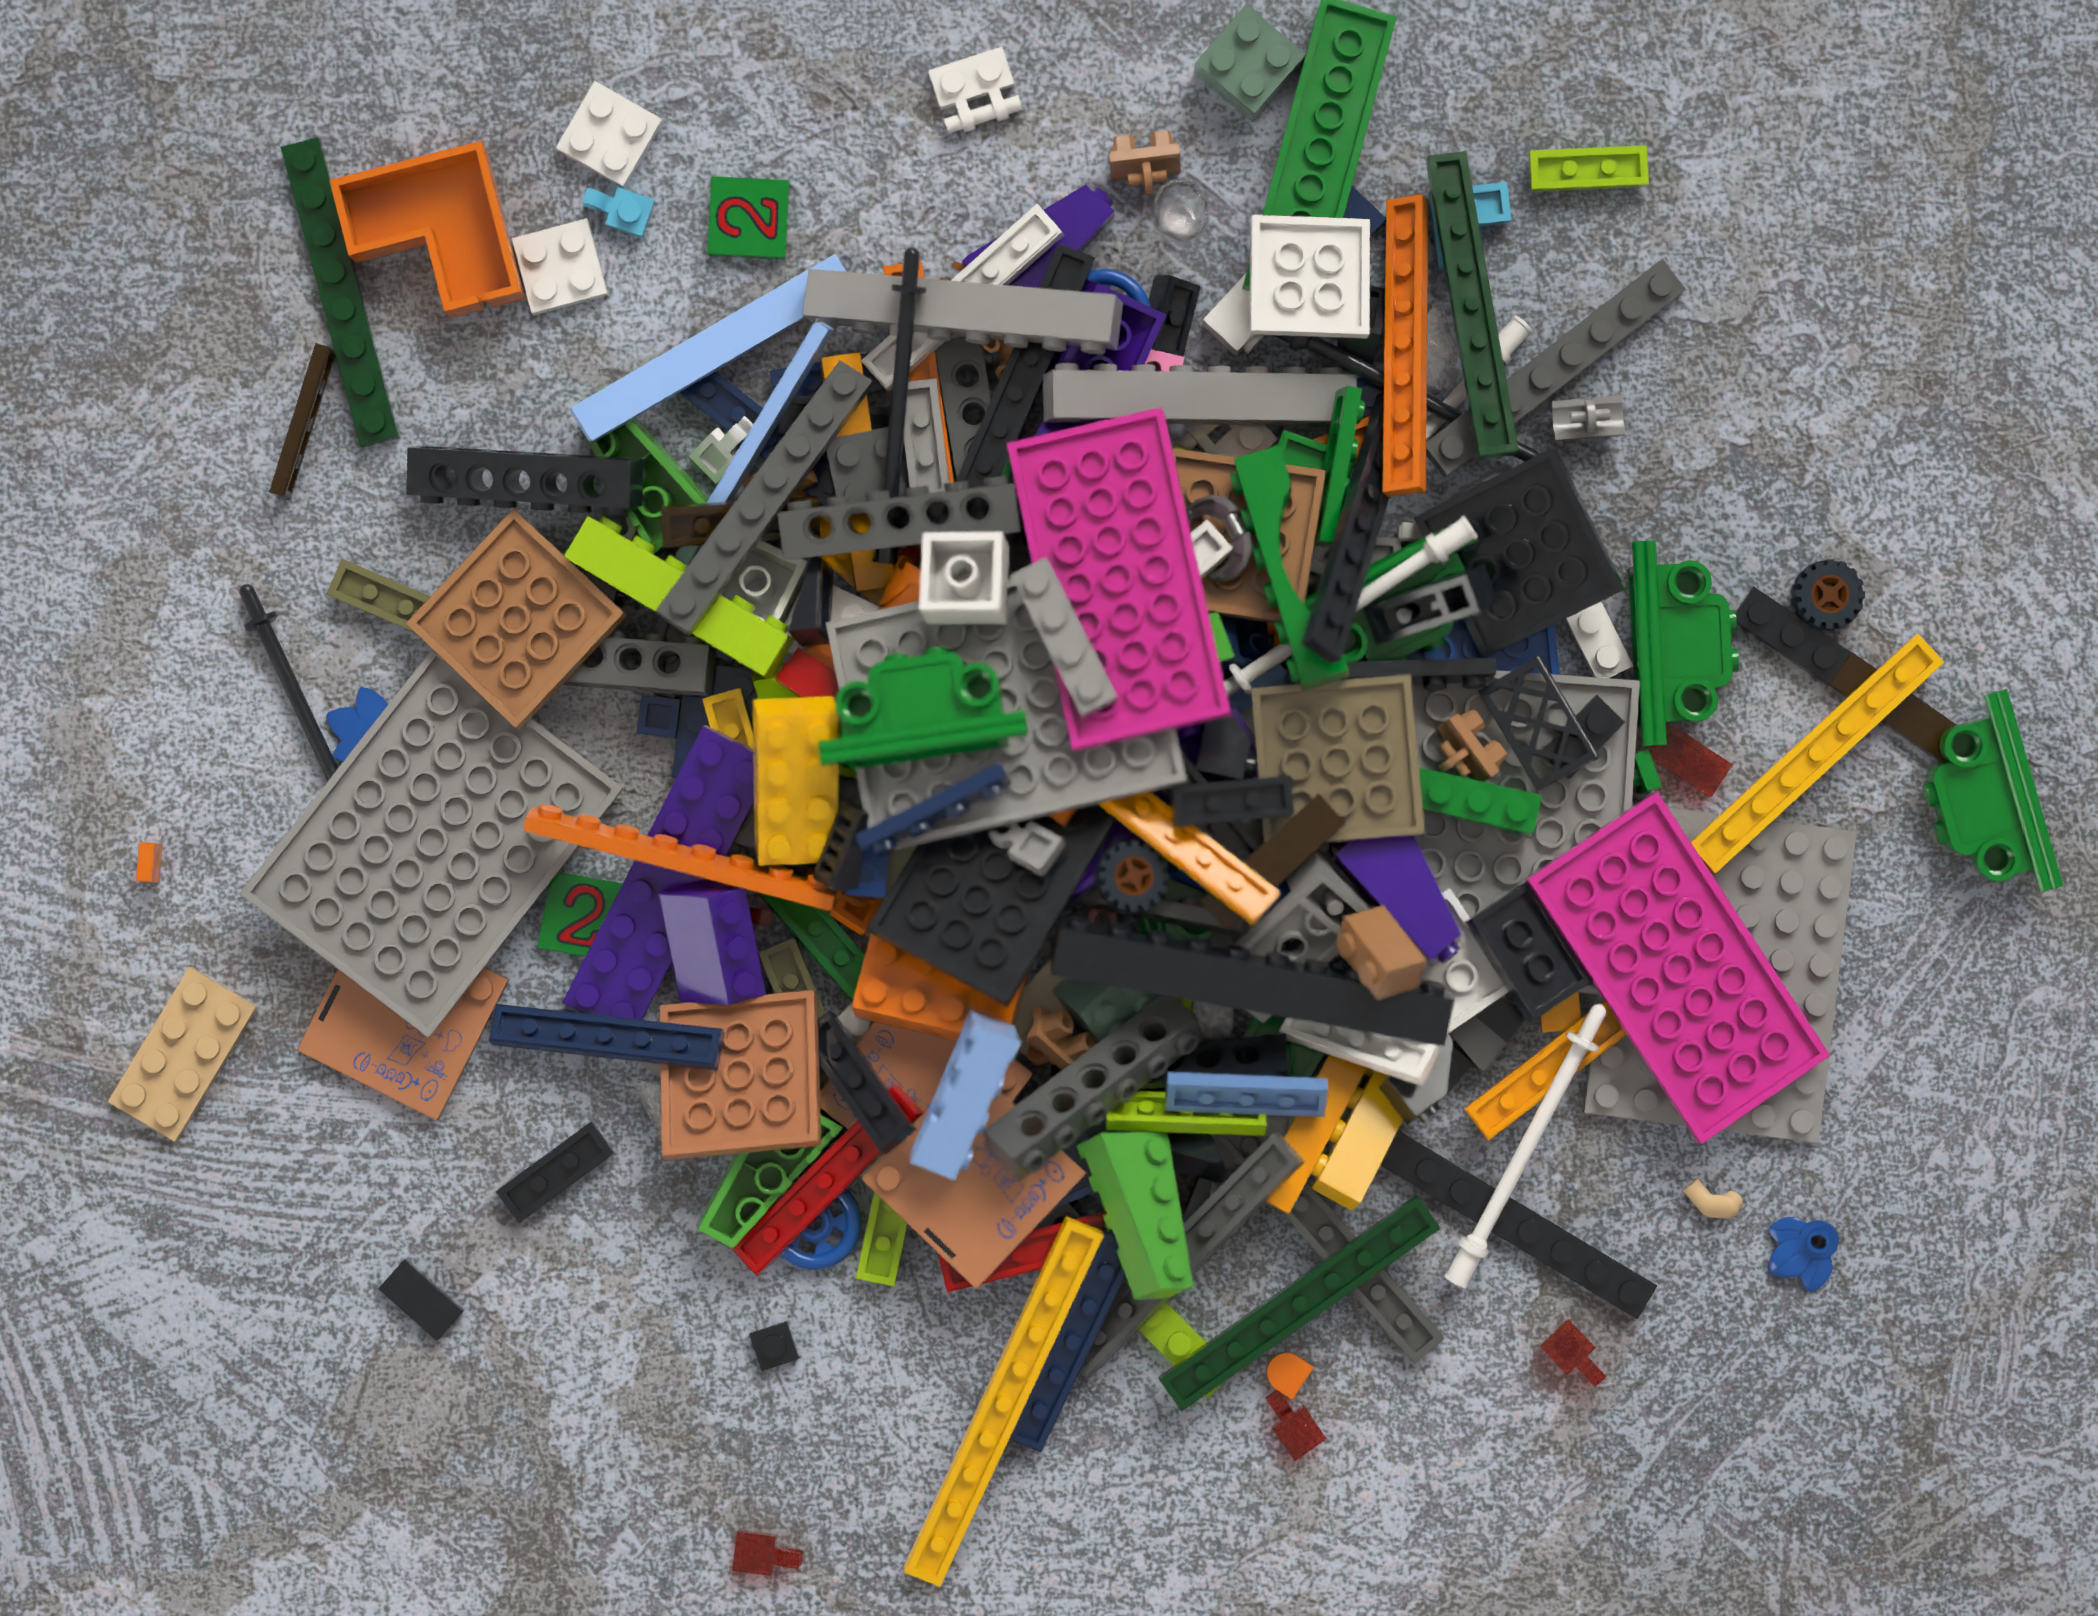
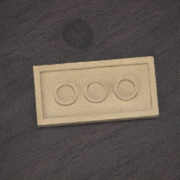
[108,967,259,1142]

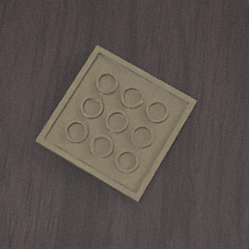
[1251,674,1425,843]

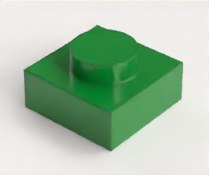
[1633,749,1662,794]

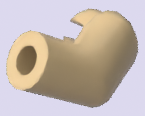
[1682,1178,1743,1219]

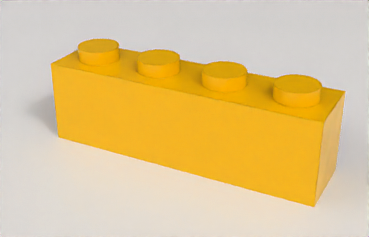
[1311,1068,1403,1211]

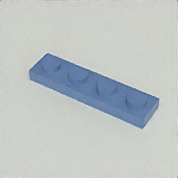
[1165,1072,1328,1117]

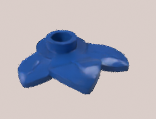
[326,687,388,762]
[1768,1217,1839,1292]

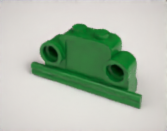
[1305,528,1478,662]
[1628,541,1739,746]
[818,647,1029,770]
[1922,689,2063,892]

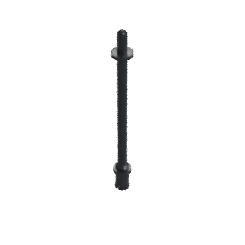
[872,247,926,564]
[1273,335,1540,462]
[239,584,338,782]

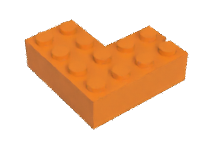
[329,141,526,319]
[852,934,1029,1041]

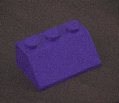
[1041,280,1166,389]
[657,879,766,1005]

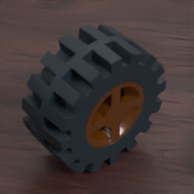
[1790,559,1865,631]
[1095,841,1169,913]

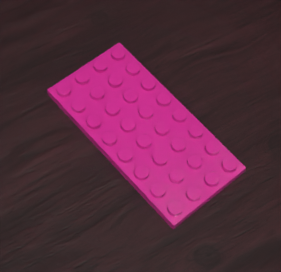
[1007,407,1231,752]
[1525,792,1830,1144]

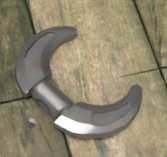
[1186,495,1254,581]

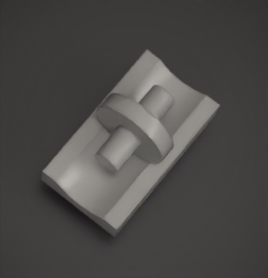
[1550,395,1625,442]

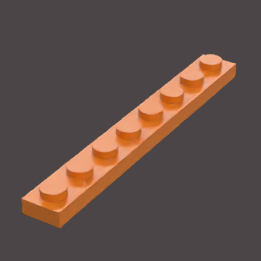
[1383,194,1428,497]
[523,804,839,911]

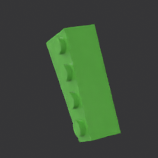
[586,388,709,558]
[696,1113,844,1248]
[1076,1132,1194,1300]

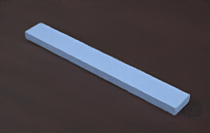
[570,254,847,444]
[674,322,835,566]

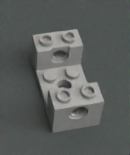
[1207,849,1373,1023]

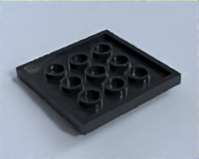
[1414,447,1625,658]

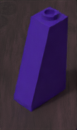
[962,185,1115,288]
[1335,835,1461,967]

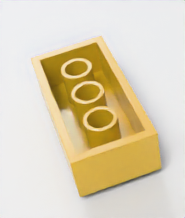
[753,696,838,866]

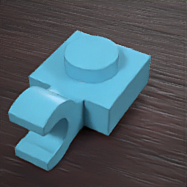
[582,187,655,239]

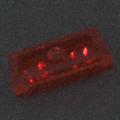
[1648,722,1733,798]

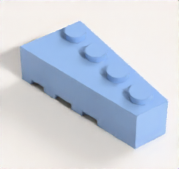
[909,1009,1020,1180]

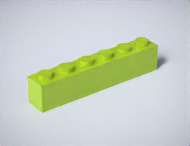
[564,515,795,680]

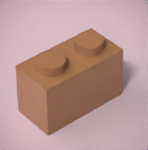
[1335,905,1427,1000]

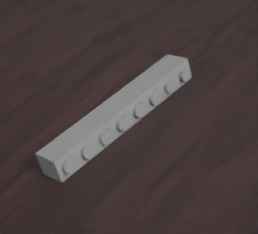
[802,269,1123,355]
[1043,363,1357,426]

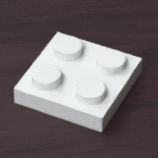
[556,81,663,189]
[512,218,608,316]

